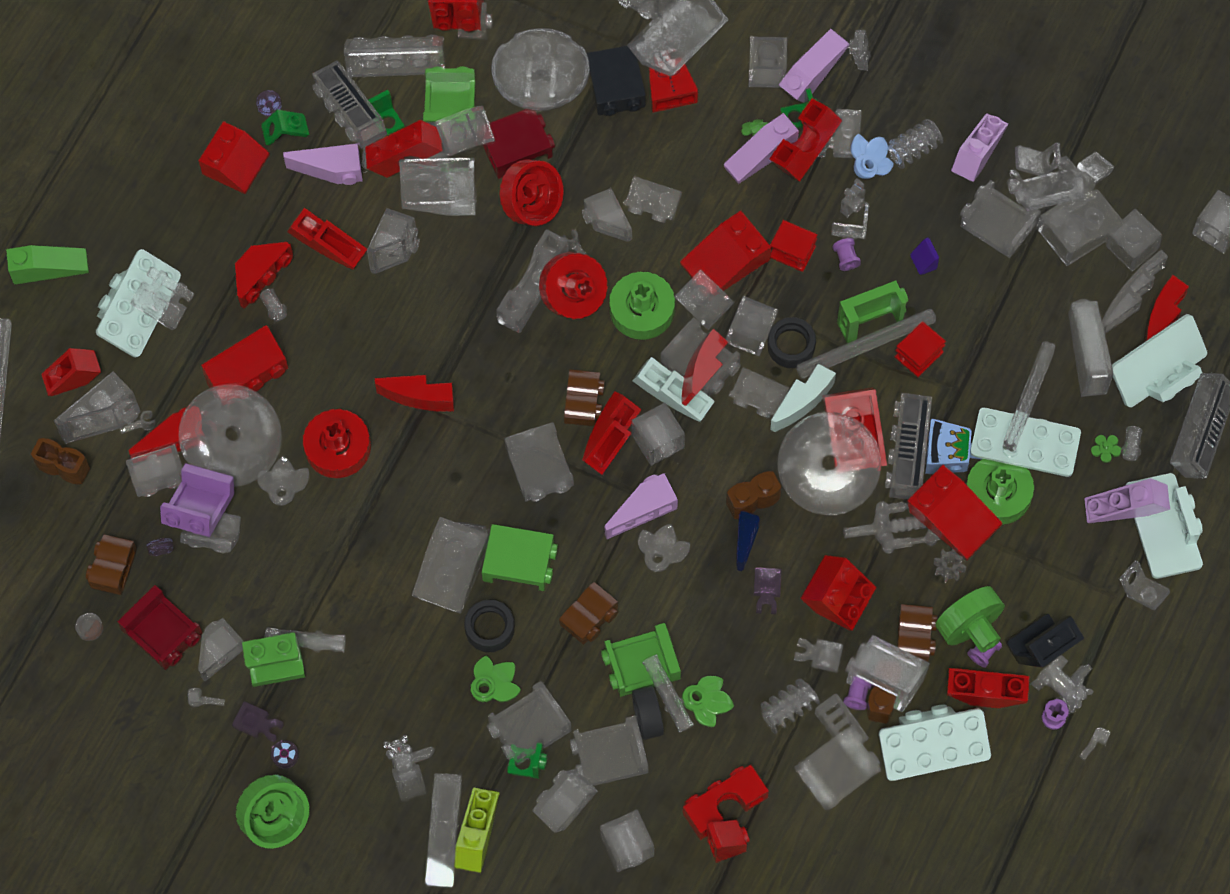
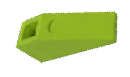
[454,787,499,873]

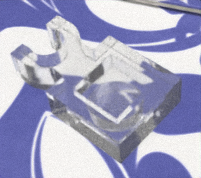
[849,30,870,70]
[840,178,865,218]
[794,638,843,673]

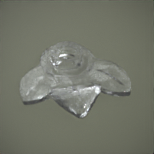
[257,457,309,505]
[638,524,690,572]

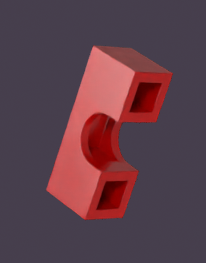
[769,98,843,181]
[365,120,442,178]
[683,765,769,840]

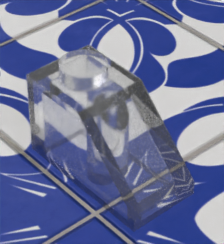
[582,188,632,242]
[198,618,243,681]

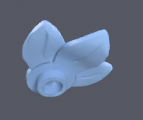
[851,134,894,179]

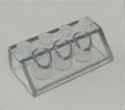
[627,0,728,76]
[344,35,446,77]

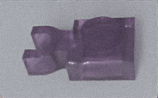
[754,568,781,614]
[232,702,284,743]

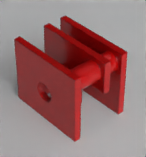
[770,220,818,272]
[895,321,946,377]

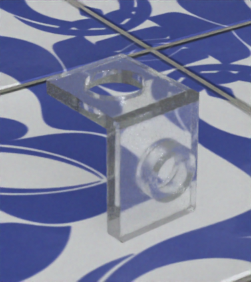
[458,2,492,40]
[1015,142,1061,177]
[831,203,869,240]
[1120,560,1170,610]

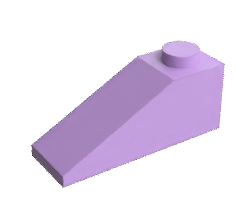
[779,29,850,102]
[724,113,799,184]
[283,144,362,185]
[604,473,678,539]

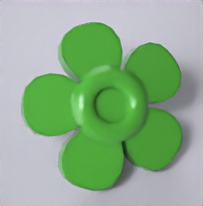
[741,120,768,136]
[1091,435,1121,463]

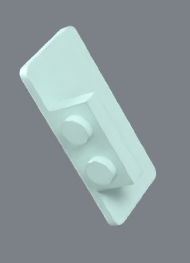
[96,249,181,357]
[1110,314,1207,407]
[970,408,1081,477]
[1126,473,1203,579]
[879,705,991,781]

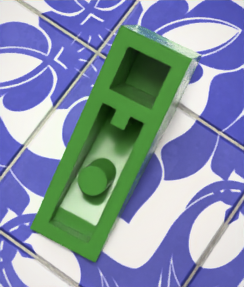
[6,245,89,284]

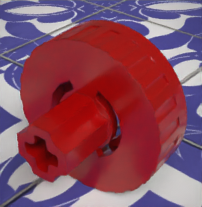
[500,159,563,226]
[539,252,608,319]
[303,409,371,478]

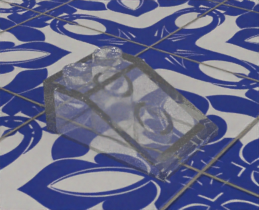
[399,158,476,216]
[1037,189,1128,266]
[54,372,141,444]
[412,517,489,614]

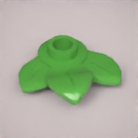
[471,656,521,702]
[682,676,734,727]

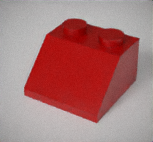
[199,121,270,194]

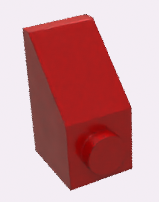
[41,348,101,396]
[706,820,750,863]

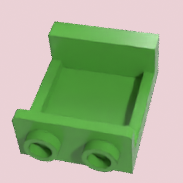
[423,67,475,133]
[837,281,908,344]
[482,524,558,591]
[601,623,681,697]
[242,632,305,687]

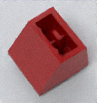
[428,0,484,31]
[801,555,876,631]

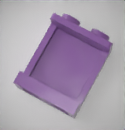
[160,463,234,537]

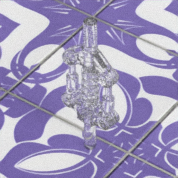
[843,502,939,553]

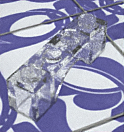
[497,229,569,333]

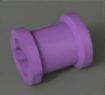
[832,238,861,271]
[967,642,1002,667]
[843,676,872,710]
[1042,699,1069,730]

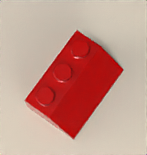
[201,325,288,408]

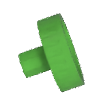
[609,272,675,340]
[966,459,1034,525]
[935,586,1005,653]
[236,775,309,848]

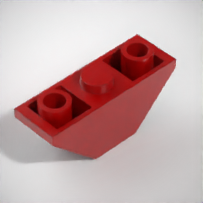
[235,242,293,309]
[947,668,1029,708]

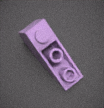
[951,113,1008,182]
[1084,478,1170,523]

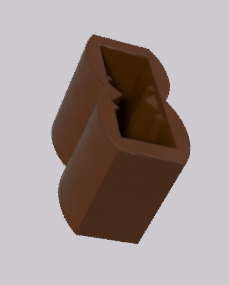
[564,370,605,426]
[31,438,90,484]
[726,471,781,519]
[86,534,137,595]
[559,582,618,645]
[896,604,937,663]
[867,661,900,724]

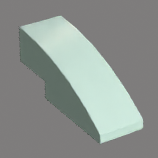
[632,357,715,422]
[770,364,836,432]

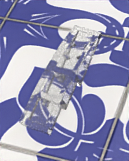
[1097,249,1168,337]
[426,773,462,887]

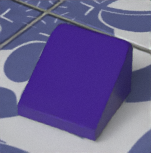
[911,238,939,275]

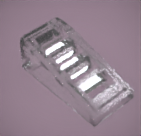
[815,693,869,755]

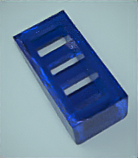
[736,511,760,571]

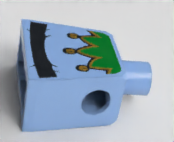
[925,419,982,474]

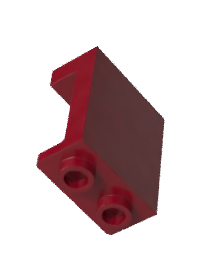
[478,107,555,179]
[117,585,202,670]

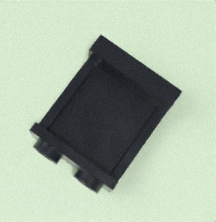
[586,45,646,116]
[1006,614,1084,668]

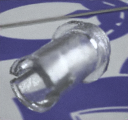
[259,288,287,321]
[1120,426,1143,461]

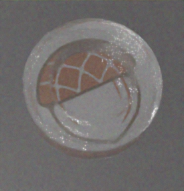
[75,613,103,641]

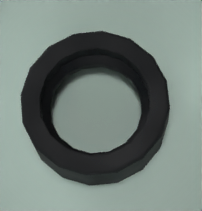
[768,317,816,368]
[464,600,514,652]
[632,686,664,740]

